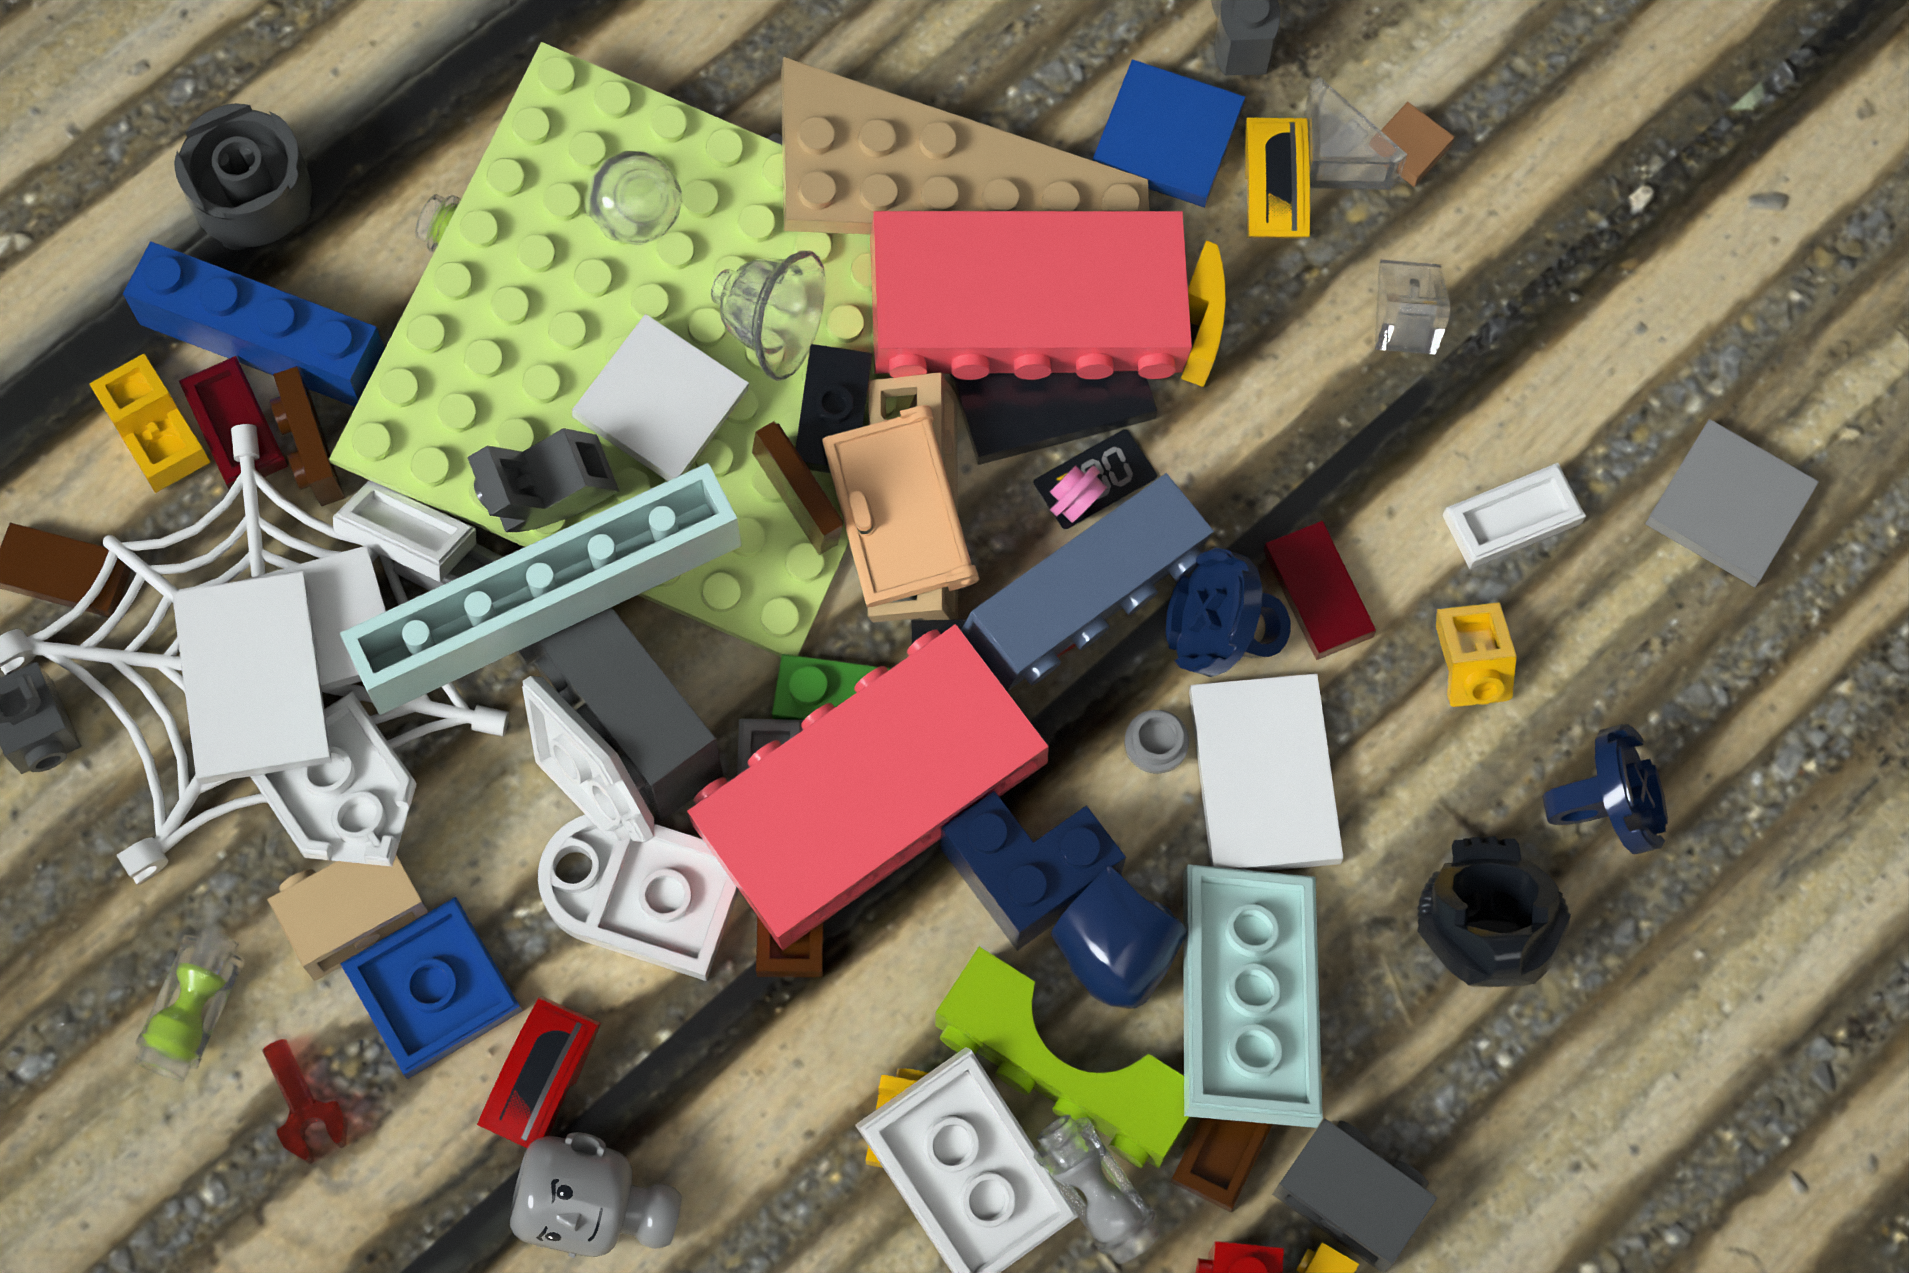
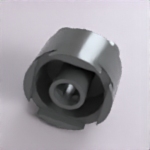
[174,103,312,250]

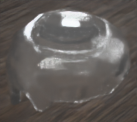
[584,151,682,246]

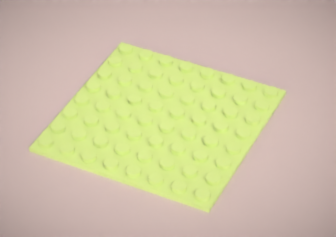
[329,42,916,657]

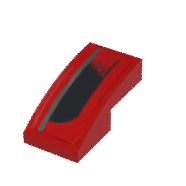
[477,996,601,1148]

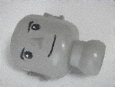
[510,1132,682,1258]

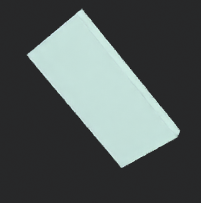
[1183,864,1323,1128]

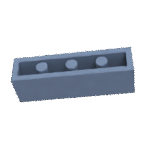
[961,473,1214,691]

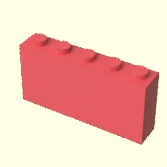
[870,211,1192,380]
[687,624,1048,951]

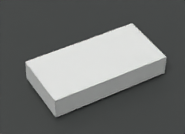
[1442,463,1586,569]
[333,480,476,582]

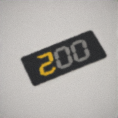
[1033,429,1157,530]

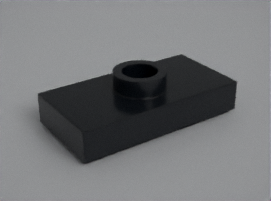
[795,344,872,473]

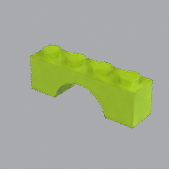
[935,946,1191,1169]

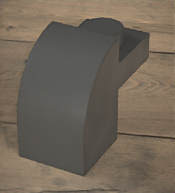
[467,428,619,532]

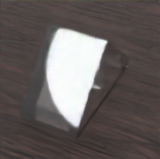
[1304,76,1408,190]
[1375,259,1451,354]

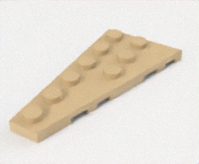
[781,57,1150,234]

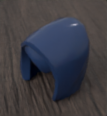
[1051,866,1188,1009]

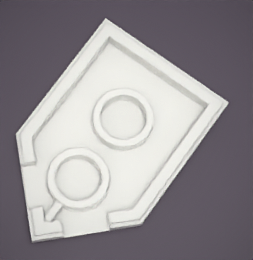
[522,676,655,842]
[250,692,417,867]

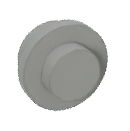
[1124,710,1189,774]

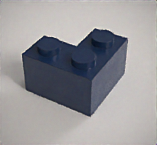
[941,791,1126,951]

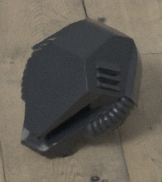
[1417,836,1571,987]

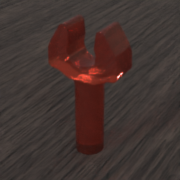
[262,1039,348,1164]

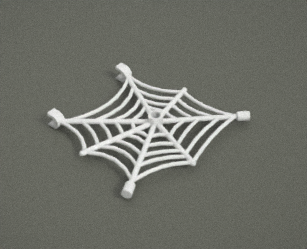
[0,424,509,885]

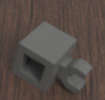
[0,661,82,774]

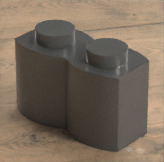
[1211,0,1280,76]

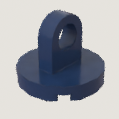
[1166,548,1291,677]
[1542,724,1668,855]

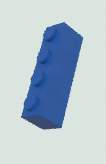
[123,241,385,407]

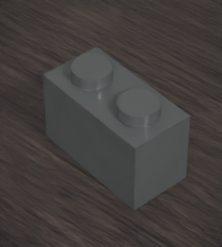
[1272,1118,1437,1273]

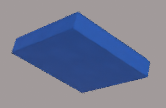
[1092,59,1245,208]
[341,897,522,1079]

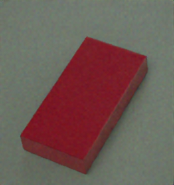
[179,356,288,490]
[1263,520,1376,660]

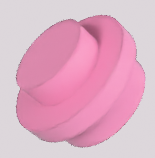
[1050,465,1107,523]

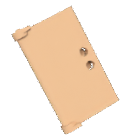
[822,405,979,607]

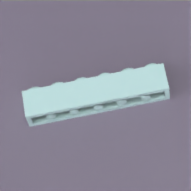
[340,463,741,715]

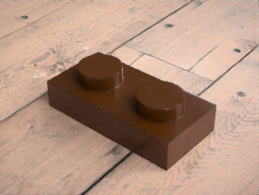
[270,366,345,507]

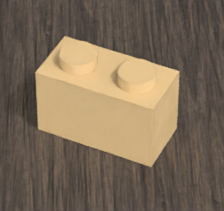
[267,853,428,981]

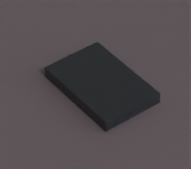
[950,371,1157,465]

